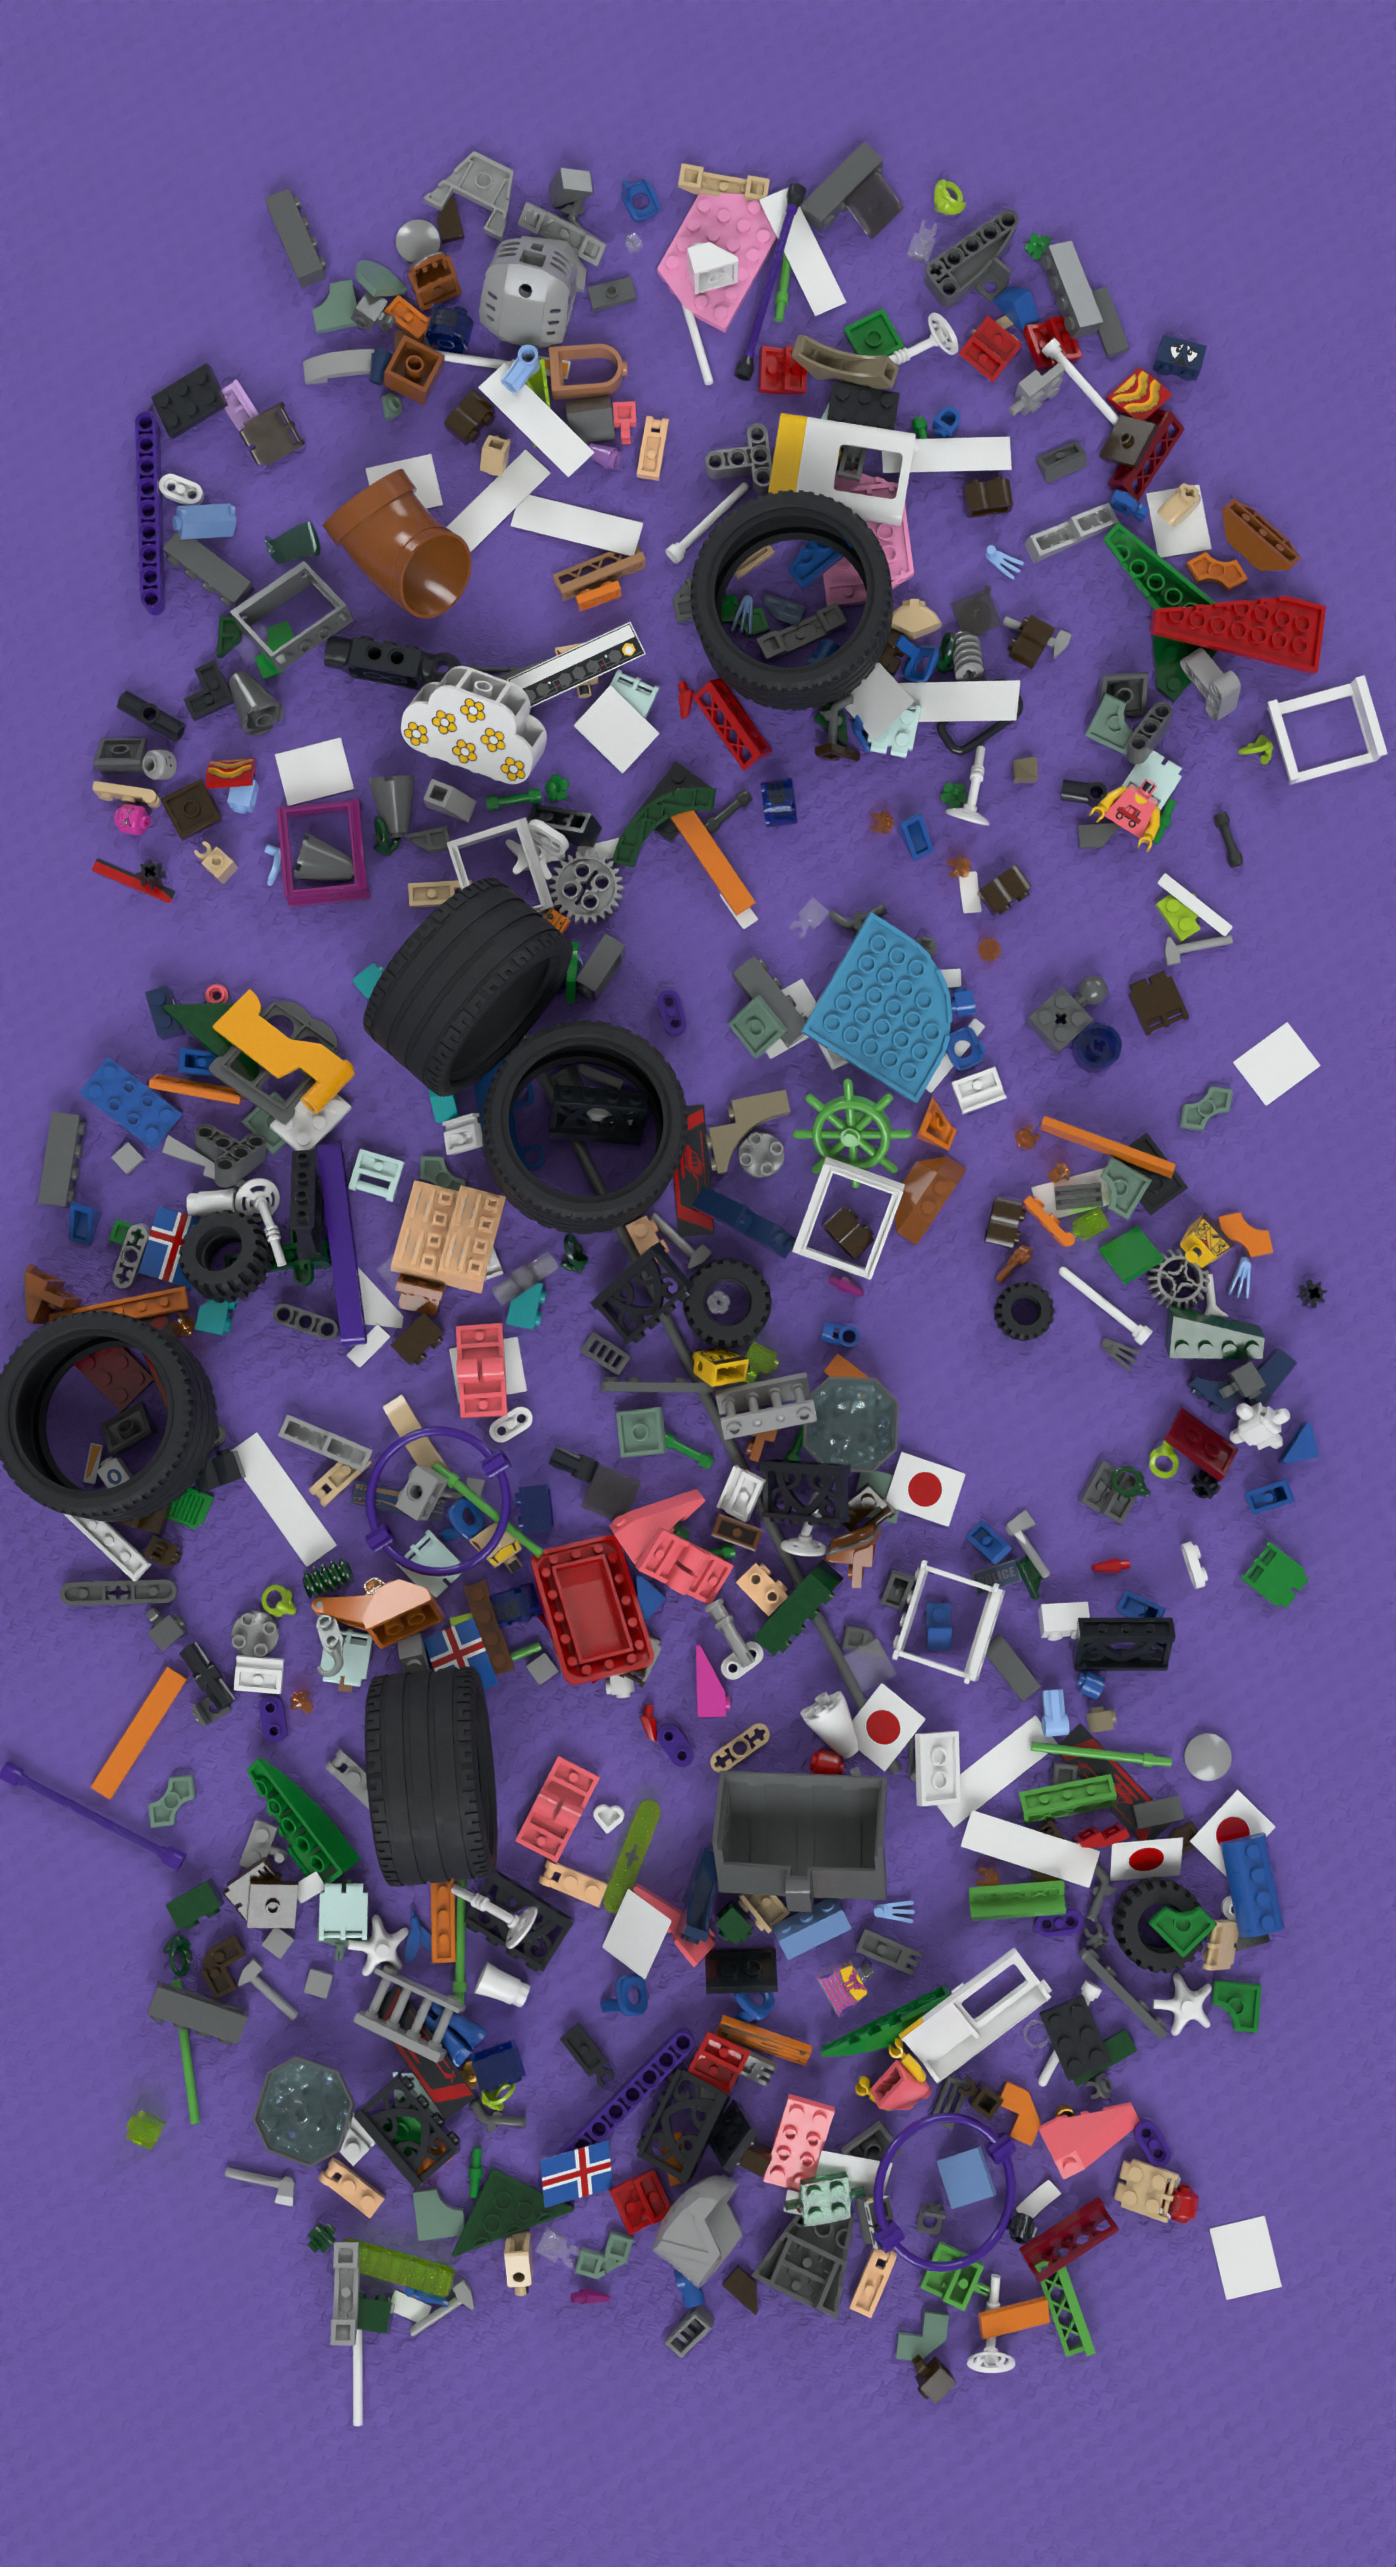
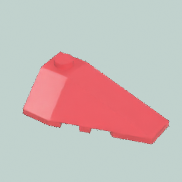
[609,1489,705,1564]

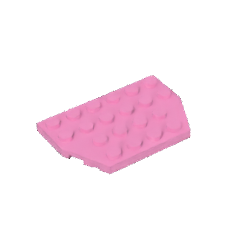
[657,193,777,333]
[822,469,914,607]

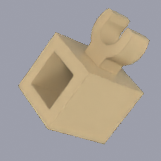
[480,435,510,476]
[194,841,238,884]

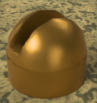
[1055,2104,1075,2117]

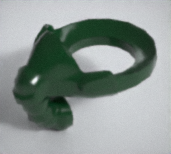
[936,632,955,673]
[373,817,401,856]
[560,1234,588,1272]
[1111,1466,1151,1498]
[163,1935,192,1976]

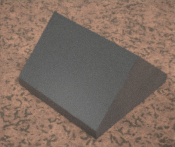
[565,396,616,445]
[1097,672,1148,717]
[93,737,147,774]
[101,1401,159,1456]
[841,2119,903,2161]

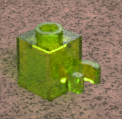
[1072,1206,1111,1242]
[744,1341,780,1384]
[126,2110,167,2150]

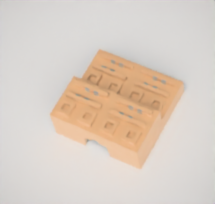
[391,1180,506,1294]

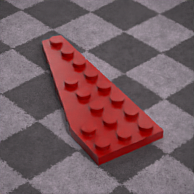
[1150,596,1326,674]

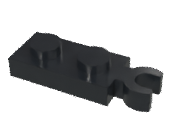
[560,2022,615,2088]

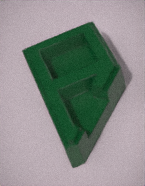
[217,616,243,658]
[814,702,848,747]
[1015,1553,1044,1600]

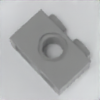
[395,1465,449,1521]

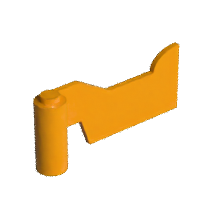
[212,989,355,1114]

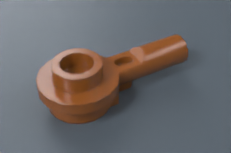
[995,1245,1033,1283]

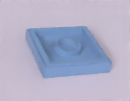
[936,2146,997,2209]

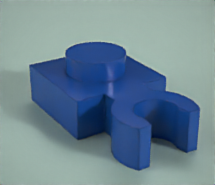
[1110,490,1150,522]

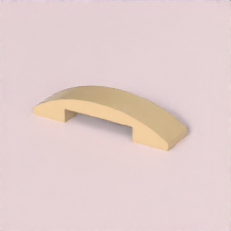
[678,163,770,203]
[383,1395,451,1473]

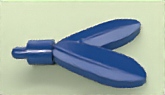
[404,1910,431,1963]

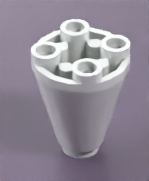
[800,1691,859,1759]

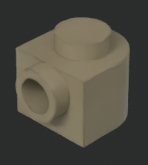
[1086,1706,1117,1732]

